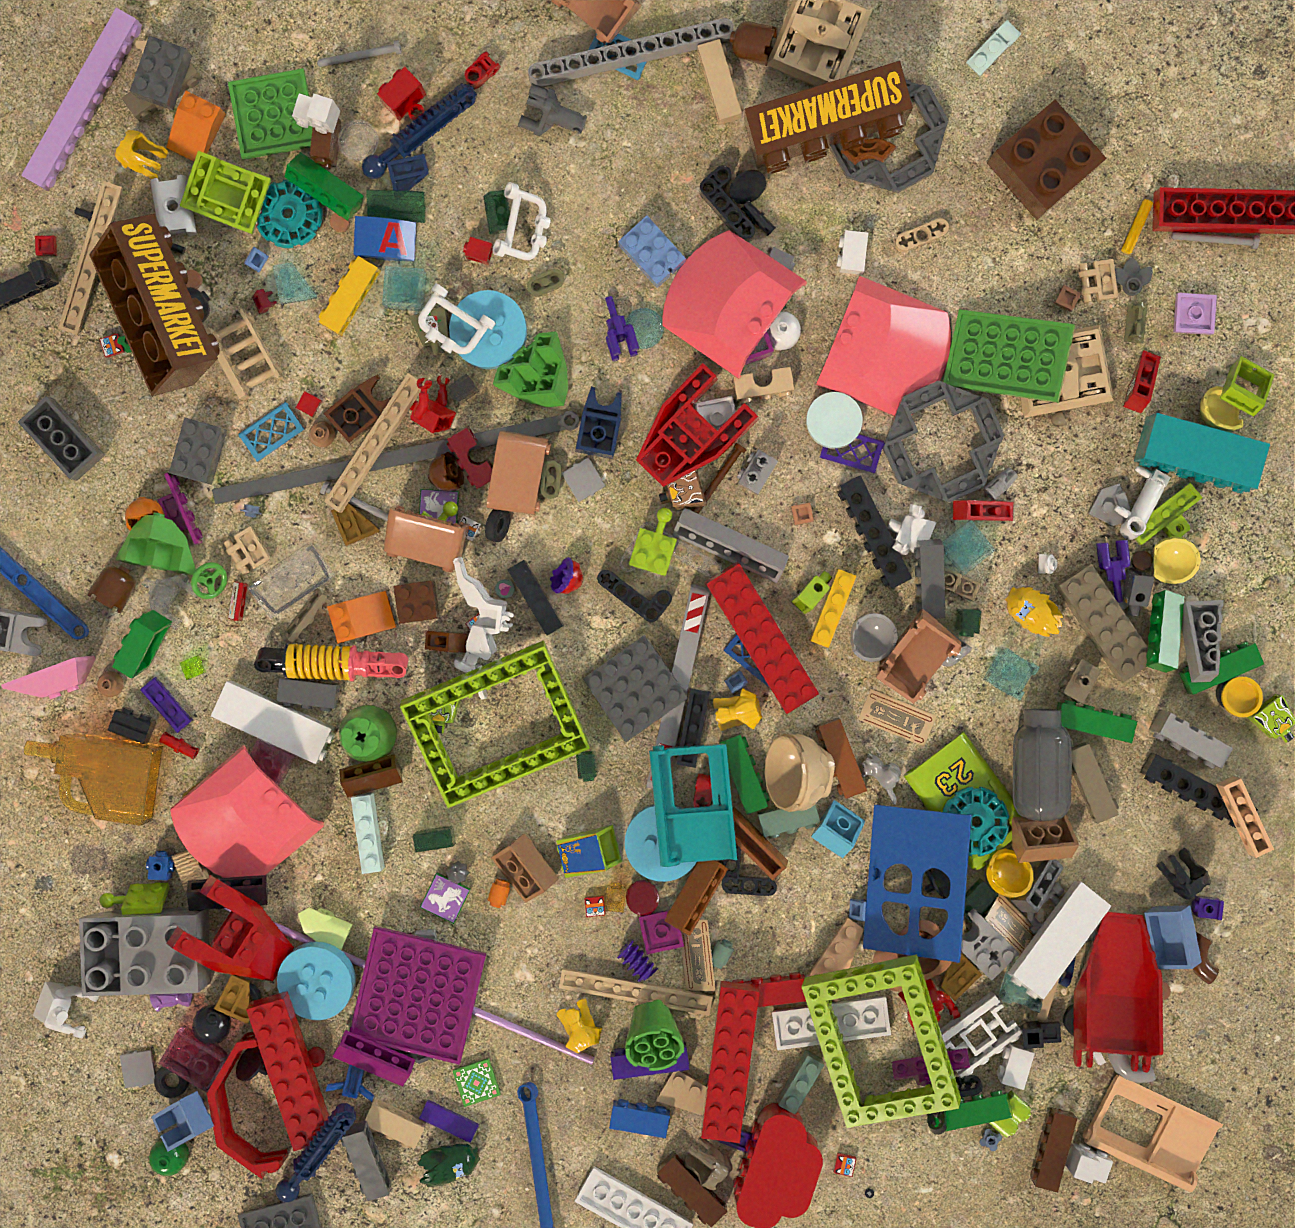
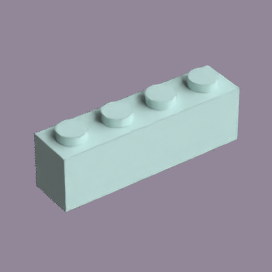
[351,792,385,874]

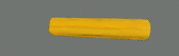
[1121,199,1153,255]

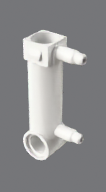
[1114,466,1171,540]

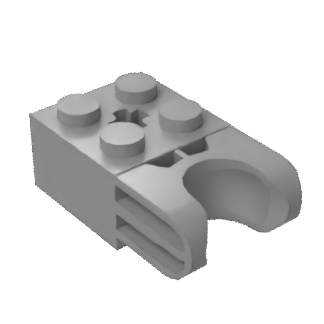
[0,608,47,656]
[961,908,1019,980]

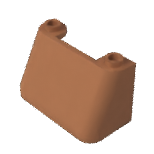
[551,0,642,44]
[487,430,551,515]
[384,505,470,572]
[876,609,962,704]

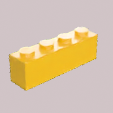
[318,256,381,337]
[809,569,856,648]

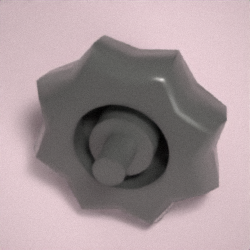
[446,861,470,884]

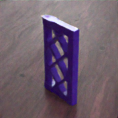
[819,434,884,474]

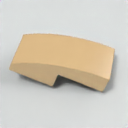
[944,567,982,602]

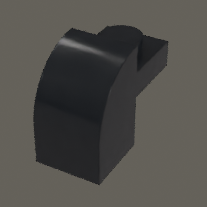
[1021,1021,1062,1049]

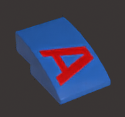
[354,216,416,262]

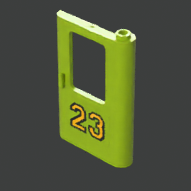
[903,731,1022,870]

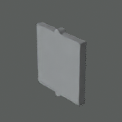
[562,457,605,502]
[120,1050,156,1088]

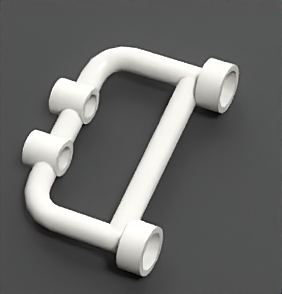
[493,182,550,260]
[418,283,496,354]

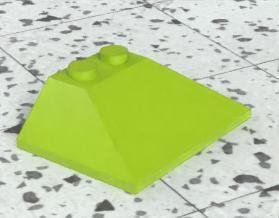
[180,151,271,234]

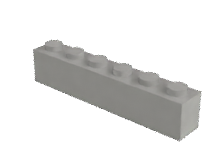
[672,508,789,583]

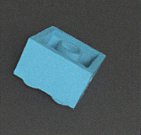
[811,800,865,858]

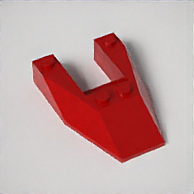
[636,363,759,487]
[166,875,294,981]

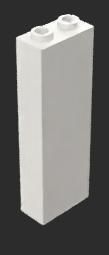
[211,680,335,764]
[1007,881,1111,1000]

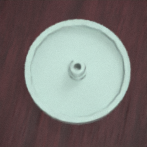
[806,392,863,449]

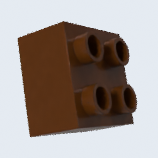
[987,99,1107,221]

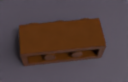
[339,754,403,798]

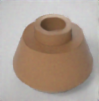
[309,421,335,447]
[97,671,124,697]

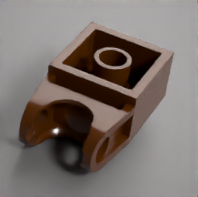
[323,374,392,445]

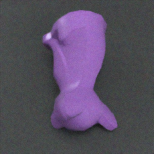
[150,993,193,1012]

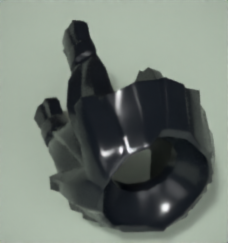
[1156,848,1211,900]

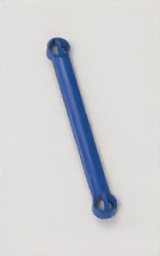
[517,1082,554,1228]

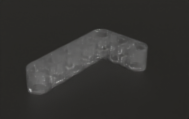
[620,522,723,578]

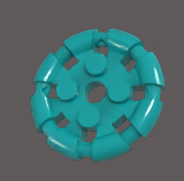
[256,179,323,249]
[942,787,1009,856]

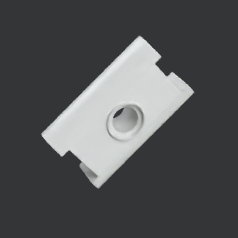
[150,175,197,236]

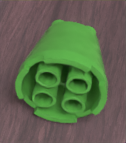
[339,705,397,762]
[625,1000,684,1071]

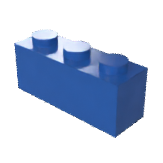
[609,1099,670,1138]

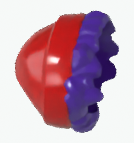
[550,557,584,594]

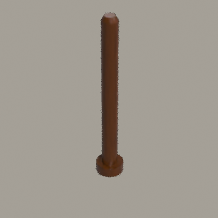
[692,443,747,514]

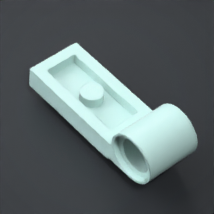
[966,20,1021,77]

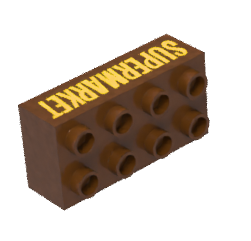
[744,61,913,174]
[89,214,220,397]

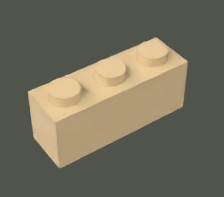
[365,1098,427,1149]

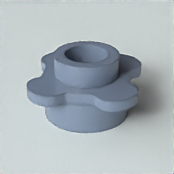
[240,504,262,518]
[979,1128,1002,1151]

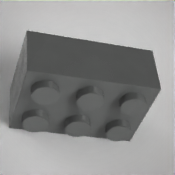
[130,35,192,110]
[169,417,227,485]

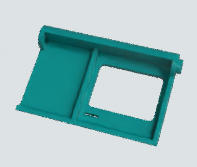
[649,744,737,867]

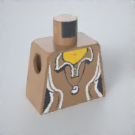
[659,470,707,510]

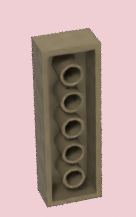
[1054,564,1148,682]

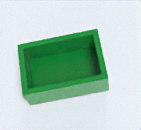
[112,610,172,679]

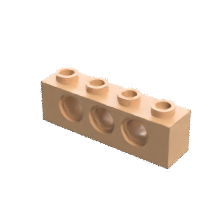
[1216,776,1274,858]

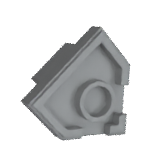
[1088,484,1131,526]

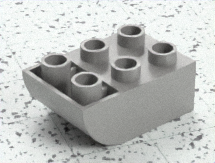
[79,907,211,996]

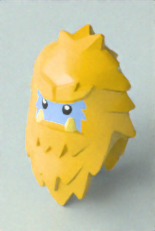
[1005,587,1063,637]

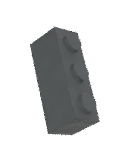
[277,677,340,711]

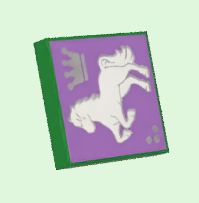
[419,489,459,523]
[420,872,471,924]

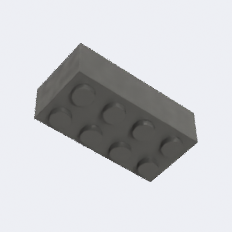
[18,396,105,481]

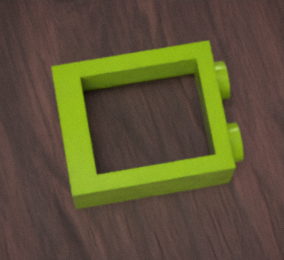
[1220,356,1275,417]

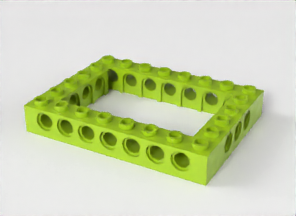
[400,640,590,808]
[802,955,961,1128]

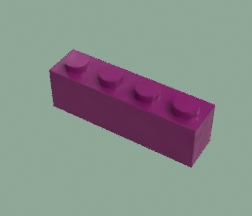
[332,1030,415,1087]

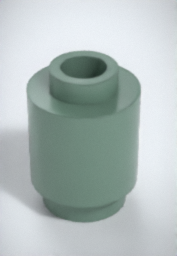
[711,939,734,969]

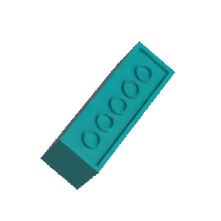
[1134,413,1270,494]

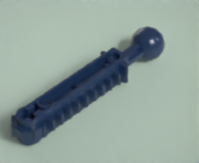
[361,83,477,179]
[275,1103,356,1202]

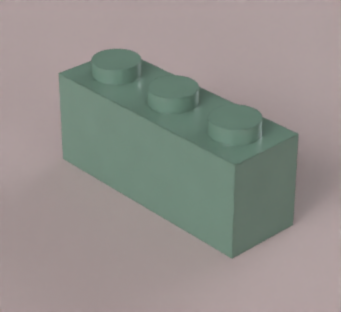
[758,805,820,839]
[777,1050,824,1114]

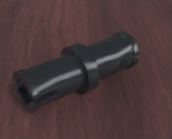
[741,200,776,237]

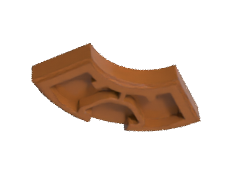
[841,138,896,165]

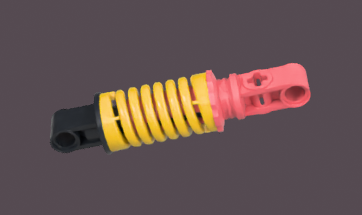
[254,643,409,682]

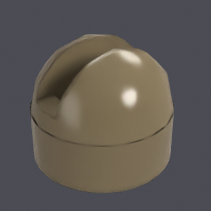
[1051,411,1067,427]

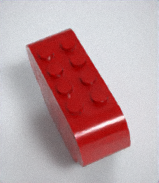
[733,1103,823,1228]

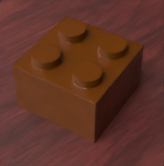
[393,580,440,624]

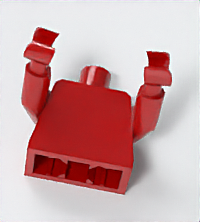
[409,375,456,433]
[898,978,961,1034]

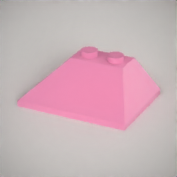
[1,656,95,699]

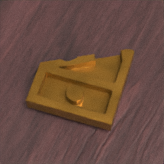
[331,503,381,546]
[941,953,982,1001]
[214,974,250,1024]

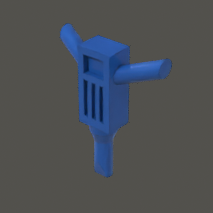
[326,1064,374,1102]

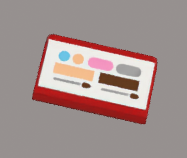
[228,581,248,621]

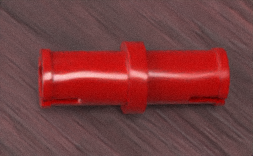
[159,732,199,760]

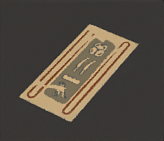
[858,689,937,747]
[985,894,1034,955]
[681,920,716,991]

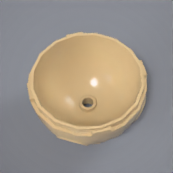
[765,733,835,812]

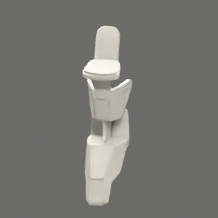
[453,557,514,700]

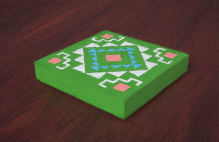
[452,1058,501,1107]

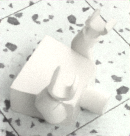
[887,504,936,555]
[33,981,99,1038]

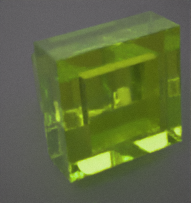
[180,655,206,680]

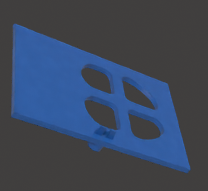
[863,804,972,963]

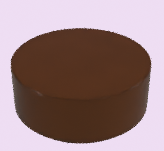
[1131,551,1152,570]

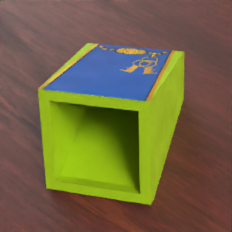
[556,825,622,878]

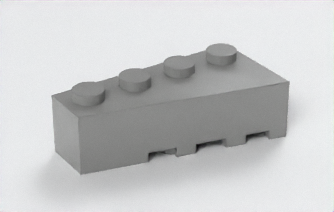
[1149,710,1233,769]

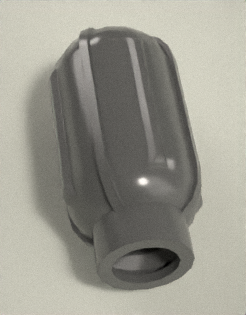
[1013,709,1072,821]

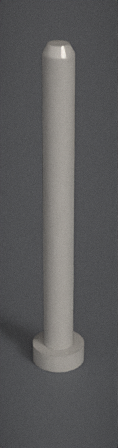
[317,40,402,67]
[1171,232,1260,249]
[320,481,389,521]

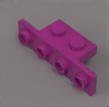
[157,472,203,545]
[892,1048,970,1086]

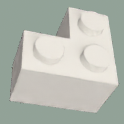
[292,94,340,134]
[1065,1143,1113,1184]

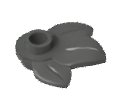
[1115,257,1153,296]

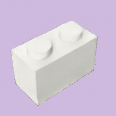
[836,230,868,275]
[997,1042,1035,1090]

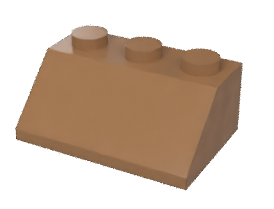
[1012,814,1079,863]
[491,833,559,903]

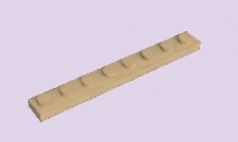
[58,181,123,335]
[324,373,424,513]
[559,968,713,1016]

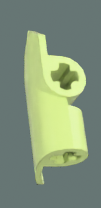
[298,907,353,950]

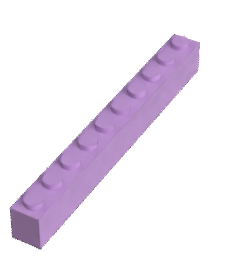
[21,8,142,191]

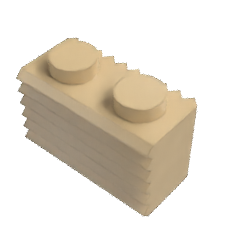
[172,850,212,892]

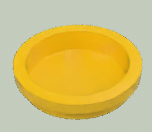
[1221,677,1263,717]

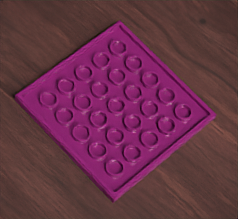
[350,926,487,1065]

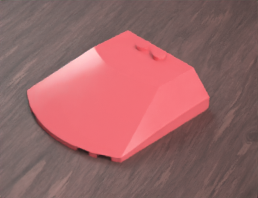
[662,230,807,379]
[816,276,951,416]
[170,745,324,878]

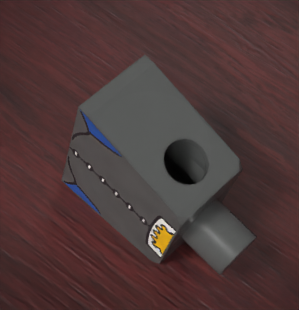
[1123,570,1154,616]

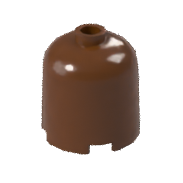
[730,21,778,66]
[86,565,136,614]

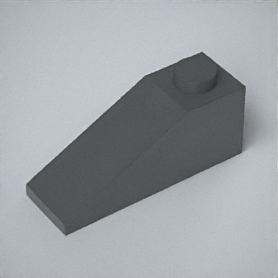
[1010,859,1064,913]

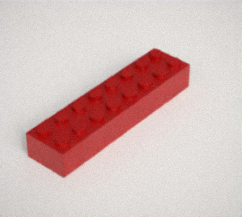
[1152,187,1295,235]
[705,562,819,714]
[701,981,760,1143]
[246,991,329,1151]

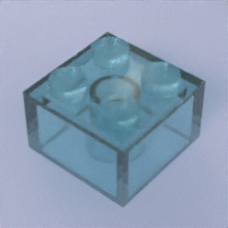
[382,266,427,311]
[942,520,995,575]

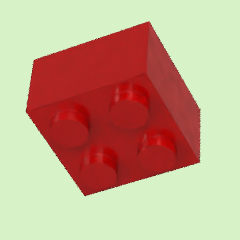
[377,67,426,121]

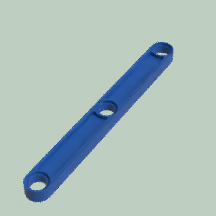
[0,547,89,640]

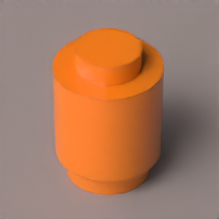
[487,878,511,908]

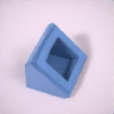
[244,246,269,273]
[725,671,749,695]
[849,899,867,921]

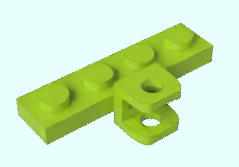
[1131,483,1203,546]

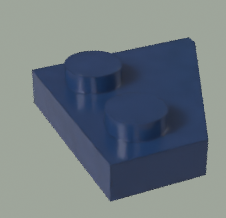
[387,154,429,200]

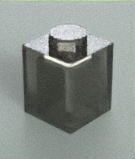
[448,373,480,404]

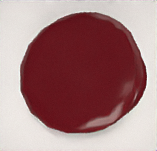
[626,880,659,915]

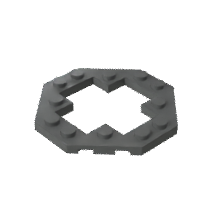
[829,79,948,193]
[882,380,1004,502]

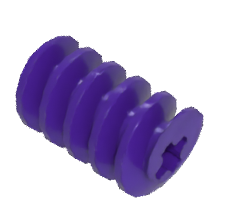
[617,939,658,982]

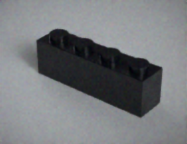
[507,560,564,636]
[677,688,711,768]
[186,875,268,911]

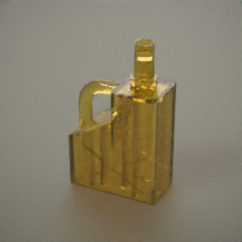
[24,733,163,826]

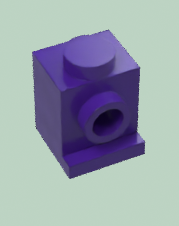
[1191,896,1224,920]

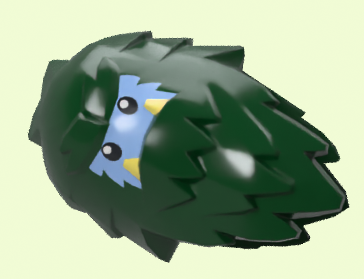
[417,1144,481,1187]

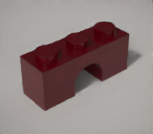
[446,425,493,489]

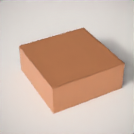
[1054,285,1081,312]
[791,503,814,525]

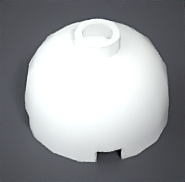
[763,312,801,351]

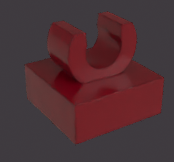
[252,288,277,315]

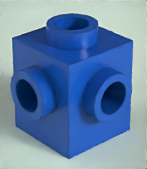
[146,851,176,881]

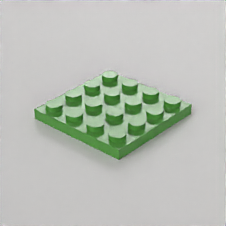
[228,68,313,160]

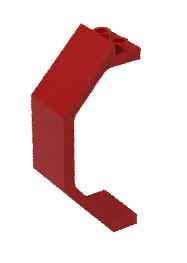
[207,1032,288,1179]

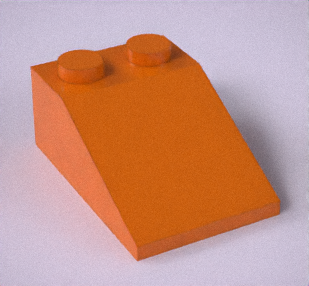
[166,91,226,162]
[327,591,396,644]

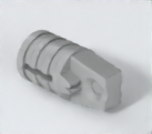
[983,468,1018,501]

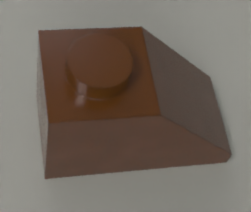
[425,630,468,653]

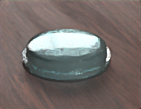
[625,308,664,349]

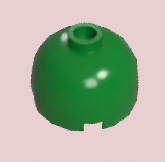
[149,1138,189,1177]

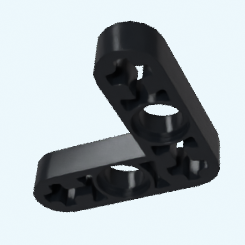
[721,844,777,896]
[927,1075,983,1135]

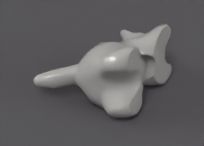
[862,753,901,805]

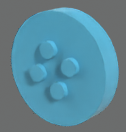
[449,290,527,369]
[625,804,696,882]
[277,942,356,1020]

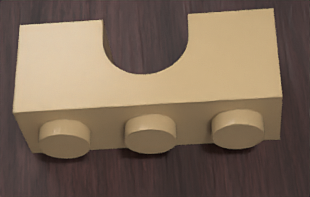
[733,367,794,404]

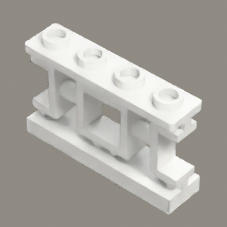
[940,991,1022,1078]

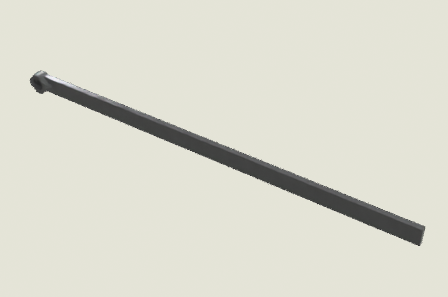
[212,411,580,504]

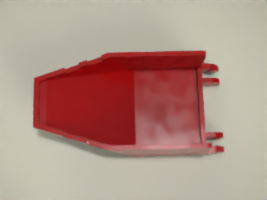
[1073,912,1164,1073]

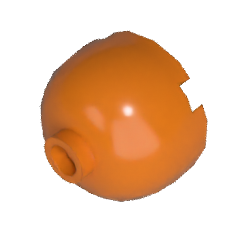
[125,497,164,531]

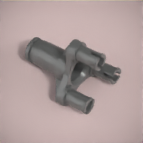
[517,83,587,137]

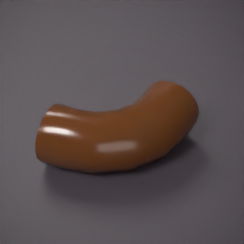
[1192,932,1219,984]

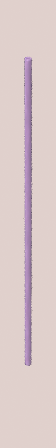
[223,908,595,1065]

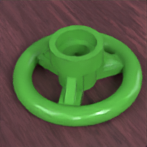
[191,562,227,599]

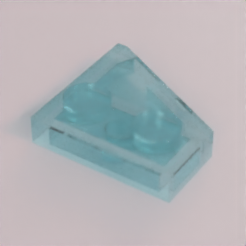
[273,262,317,305]

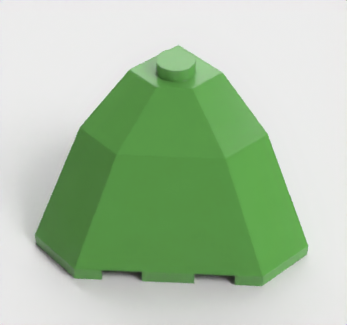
[493,331,568,407]
[116,512,196,575]

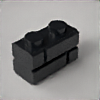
[108,707,156,744]

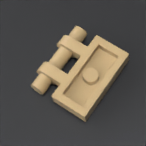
[1078,259,1118,303]
[224,526,271,576]

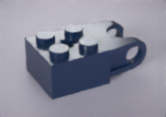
[575,386,622,459]

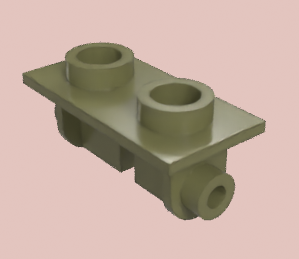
[1124,302,1147,344]

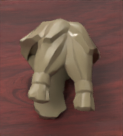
[683,1136,733,1190]

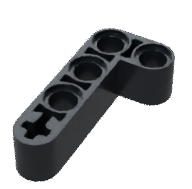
[699,165,755,242]
[0,260,59,310]
[597,570,672,622]

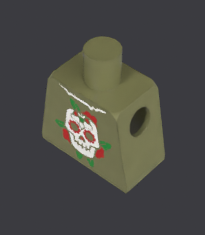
[409,307,450,355]

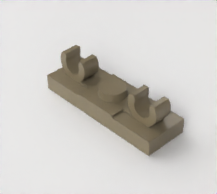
[284,588,332,644]

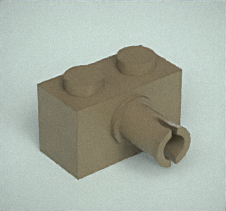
[1058,658,1102,704]

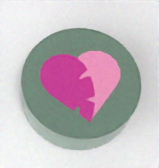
[495,579,515,598]

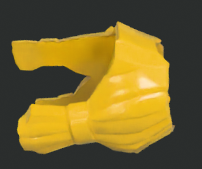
[115,130,168,179]
[713,688,762,731]
[556,998,603,1053]

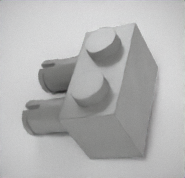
[737,449,778,495]

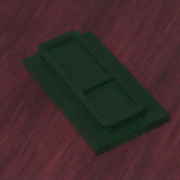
[366,189,426,223]

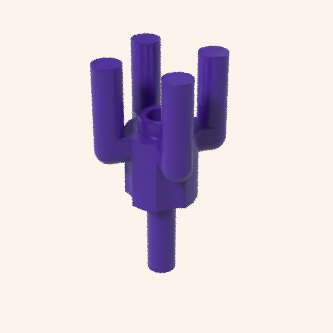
[605,296,640,362]
[1096,540,1131,603]

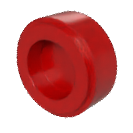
[308,1047,326,1067]

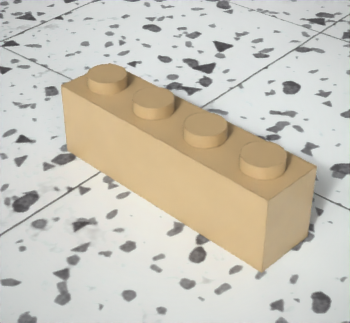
[697,39,744,125]

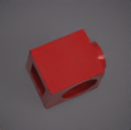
[463,237,493,265]

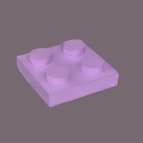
[1173,293,1217,335]

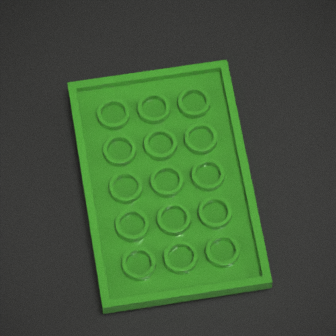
[943,309,1075,403]

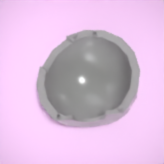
[850,613,898,662]

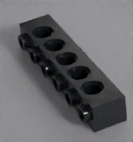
[837,475,913,589]
[1140,753,1258,828]

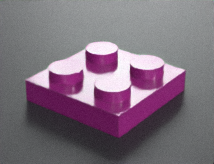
[639,909,684,955]

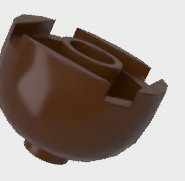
[428,452,464,492]

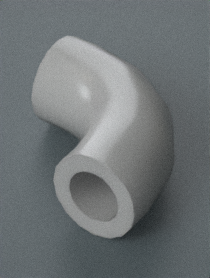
[1107,1053,1156,1083]

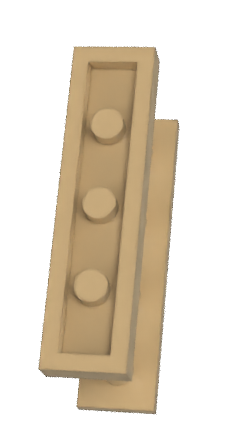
[205,309,284,401]

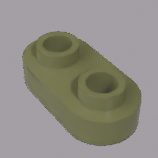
[527,269,564,297]
[540,460,562,499]

